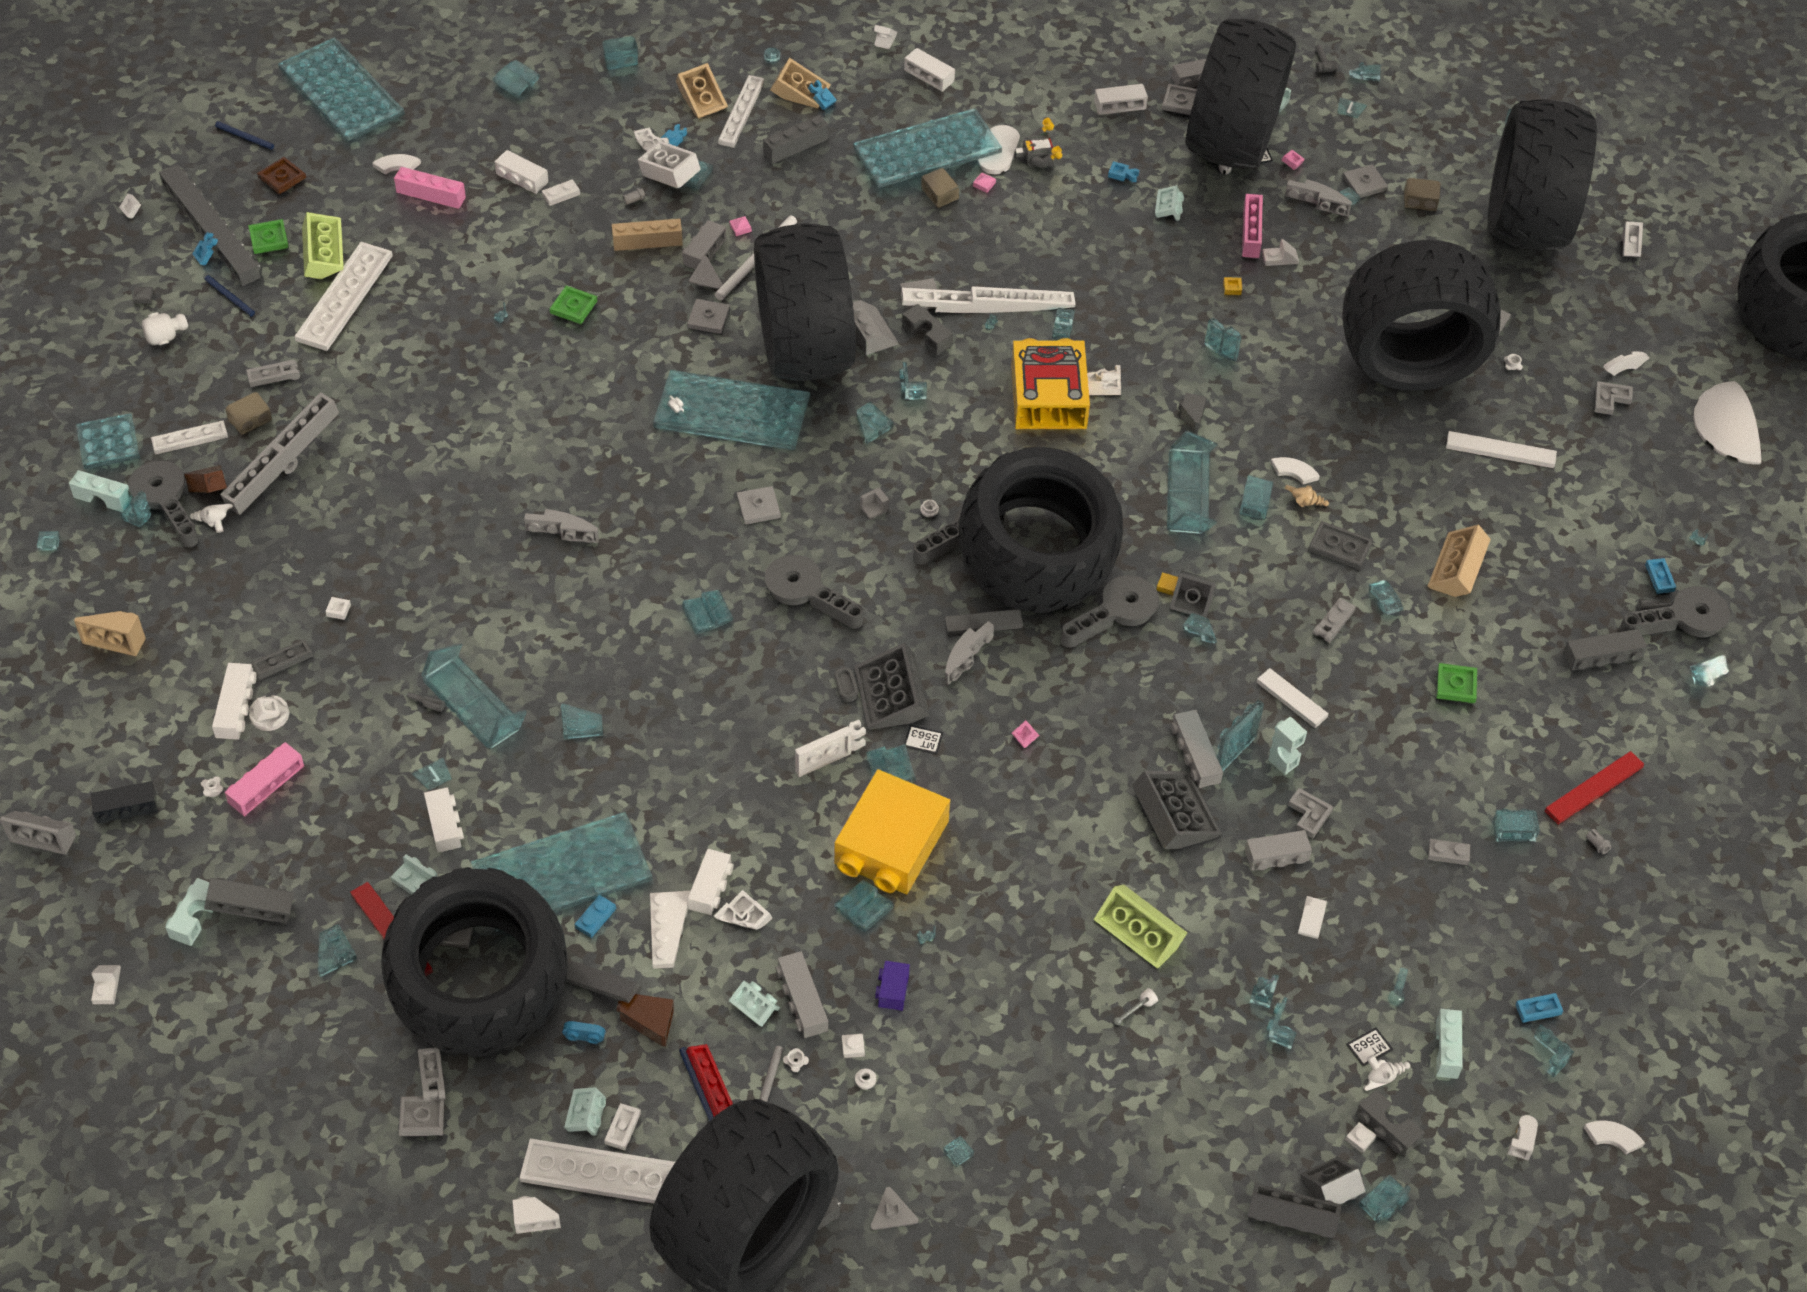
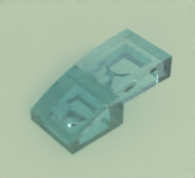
[1052,308,1075,339]
[1369,580,1403,615]

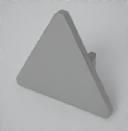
[689,256,723,289]
[871,1187,918,1230]

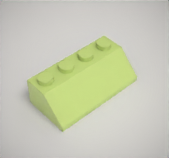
[302,212,344,279]
[1094,885,1187,968]

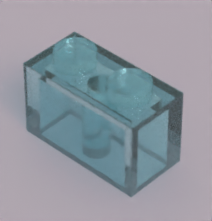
[1493,809,1540,841]

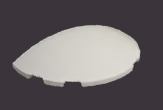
[1693,381,1761,465]

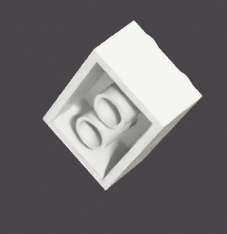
[637,141,701,188]

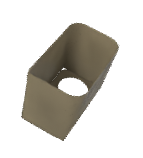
[921,168,959,208]
[1404,178,1441,211]
[226,392,272,435]

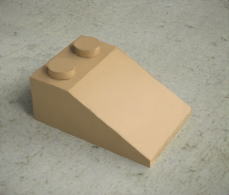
[770,58,831,108]
[676,63,728,119]
[74,611,146,656]

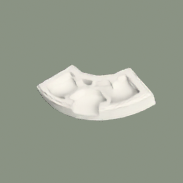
[634,127,669,151]
[372,154,421,174]
[1603,351,1649,376]
[1271,457,1320,485]
[1583,1121,1645,1155]

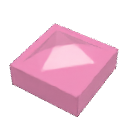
[1282,150,1305,170]
[973,173,996,193]
[729,216,752,236]
[1012,721,1039,748]

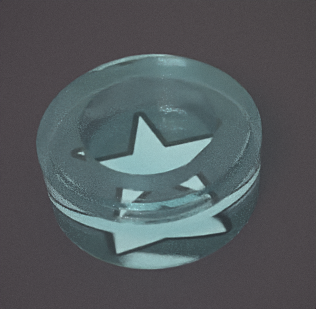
[764,48,780,63]

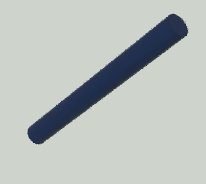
[215,121,274,150]
[204,275,255,317]
[679,1047,714,1121]

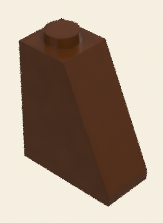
[184,465,227,493]
[617,994,674,1047]

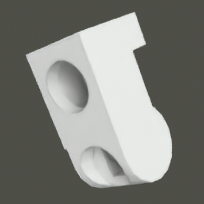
[1508,1115,1538,1160]

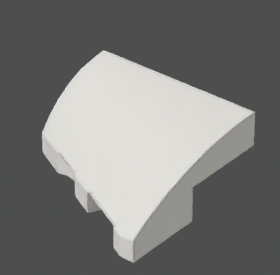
[1087,365,1121,395]
[714,890,772,930]

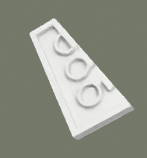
[650,891,691,969]

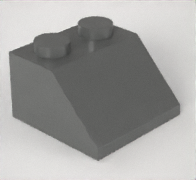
[1169,570,1218,619]
[1300,1157,1365,1204]

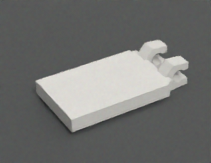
[795,720,866,777]

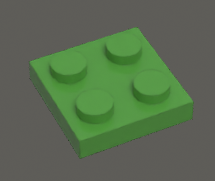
[248,219,289,254]
[550,286,597,324]
[1436,663,1477,703]

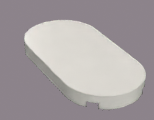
[978,125,1020,175]

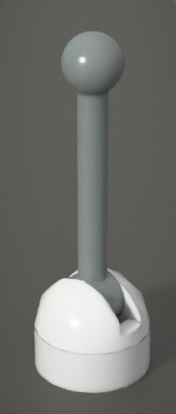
[1113,988,1158,1025]

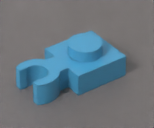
[808,80,837,110]
[661,124,687,147]
[1108,161,1140,182]
[192,232,218,265]

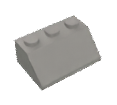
[853,300,898,355]
[0,811,76,855]

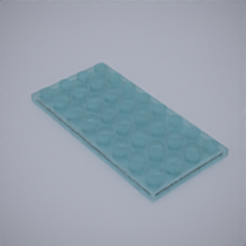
[278,37,405,142]
[853,108,1002,188]
[653,370,810,450]
[471,812,653,932]

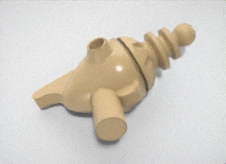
[1285,485,1329,507]

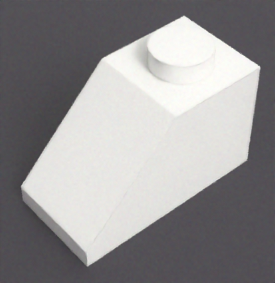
[513,1196,561,1234]

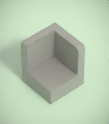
[860,487,889,519]

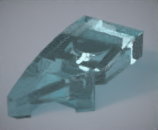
[1349,62,1381,81]
[1183,613,1217,644]
[1250,975,1279,1008]

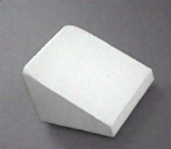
[253,698,280,721]

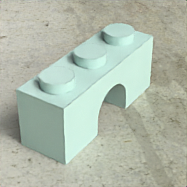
[69,470,132,513]
[1268,717,1307,775]
[165,878,213,946]
[1436,1009,1463,1079]

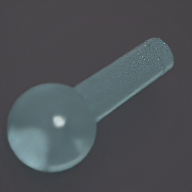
[1388,968,1408,1006]

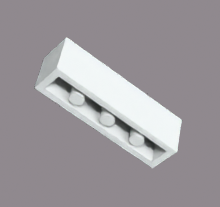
[212,663,257,739]

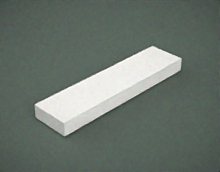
[151,420,228,455]
[1256,668,1329,728]

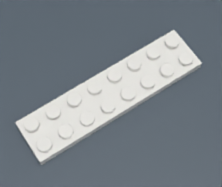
[295,242,393,351]
[520,1139,675,1204]

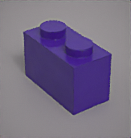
[875,961,910,1011]

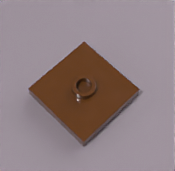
[257,157,306,194]

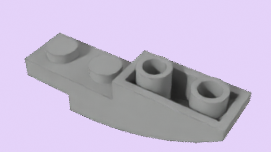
[1285,179,1352,217]
[524,509,599,543]
[945,621,994,686]

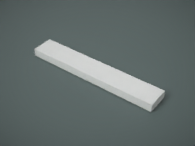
[718,75,764,148]
[1446,431,1557,468]

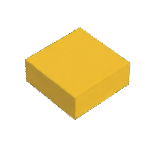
[1223,277,1242,295]
[1156,572,1178,596]

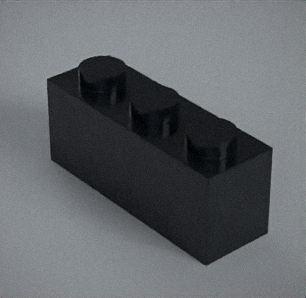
[91,781,158,824]

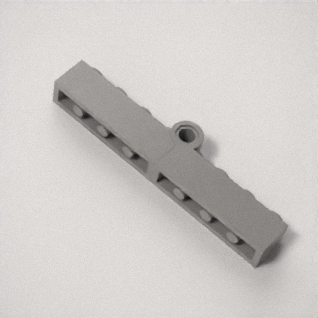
[220,392,339,515]

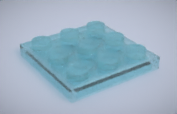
[76,413,140,469]
[1216,700,1264,771]

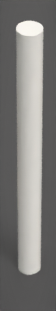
[715,215,797,301]

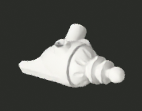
[190,504,232,533]
[1363,1055,1410,1091]

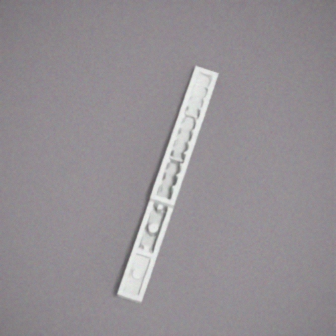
[901,287,1076,313]

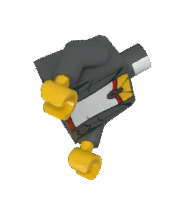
[1015,117,1062,168]

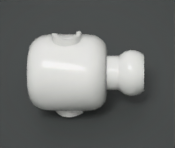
[142,312,188,346]

